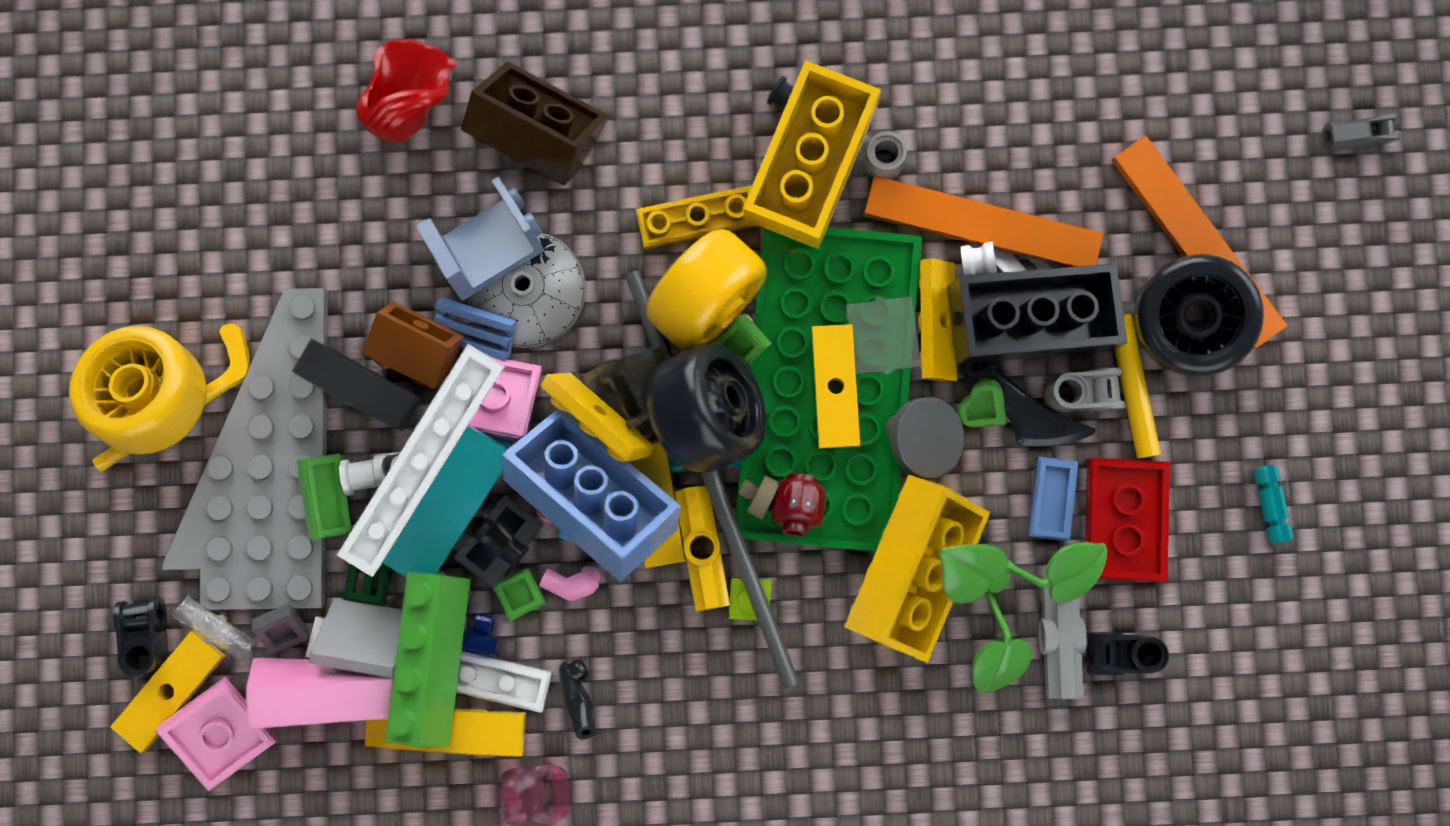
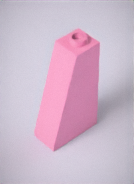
[246,658,393,729]

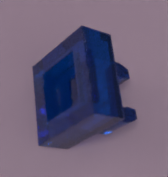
[462,613,502,658]

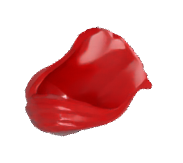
[356,39,458,143]

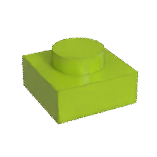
[729,578,771,621]

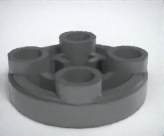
[885,397,964,478]

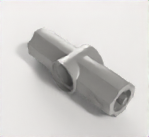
[1038,575,1086,699]

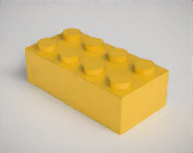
[743,60,881,249]
[844,475,991,663]

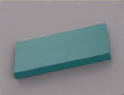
[382,424,508,578]

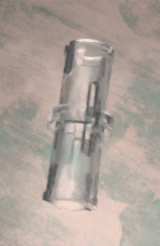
[171,595,257,662]

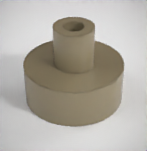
[738,476,778,519]

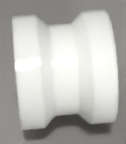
[961,241,997,275]

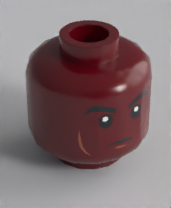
[770,473,826,537]

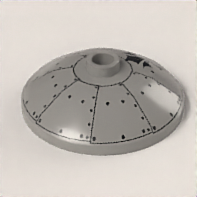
[468,233,586,349]

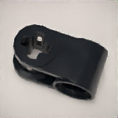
[113,596,169,677]
[1086,632,1169,675]

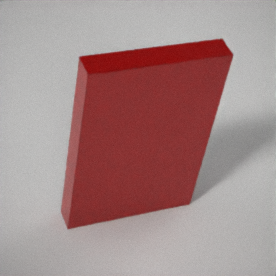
[1085,458,1170,582]

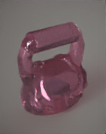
[501,763,570,825]

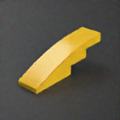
[365,709,526,756]

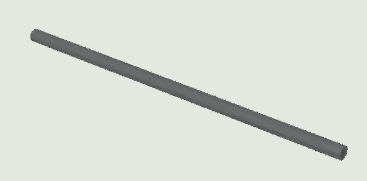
[625,270,800,690]

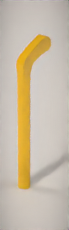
[92,324,251,472]

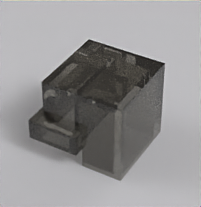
[579,347,666,436]

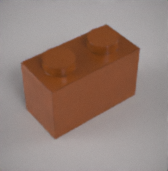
[362,301,464,389]

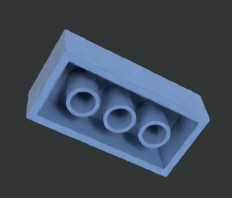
[502,409,681,582]

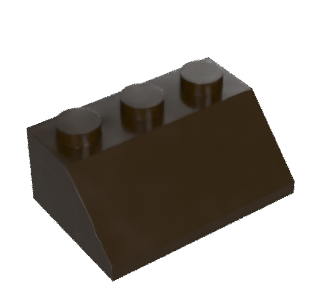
[461,61,609,186]

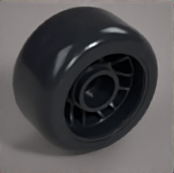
[1133,254,1264,377]
[647,342,767,473]

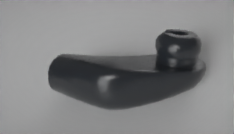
[559,658,596,740]

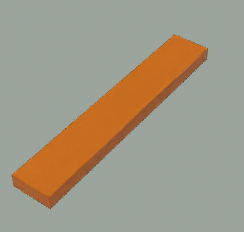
[1111,135,1288,350]
[863,176,1104,267]

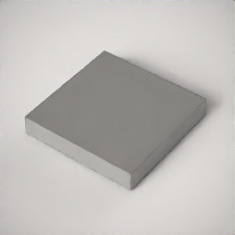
[310,598,402,678]

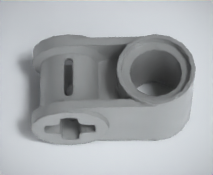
[1043,368,1126,413]

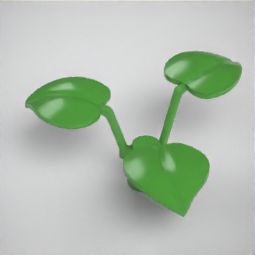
[939,542,1107,694]

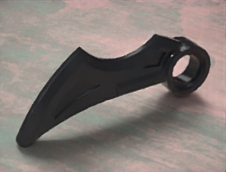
[957,361,1095,447]

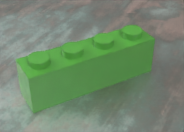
[385,572,471,747]

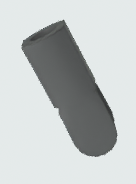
[1322,114,1400,151]

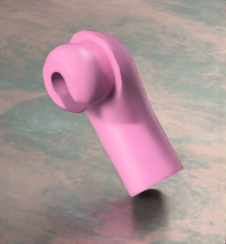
[539,566,601,601]

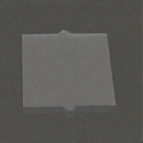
[846,297,921,375]

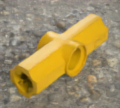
[674,486,730,612]

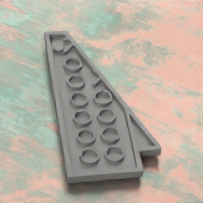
[162,288,328,610]

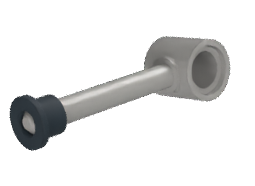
[767,76,907,180]

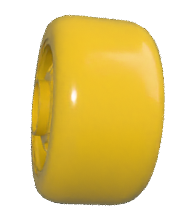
[646,229,767,351]
[69,326,207,455]

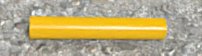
[1114,314,1161,459]

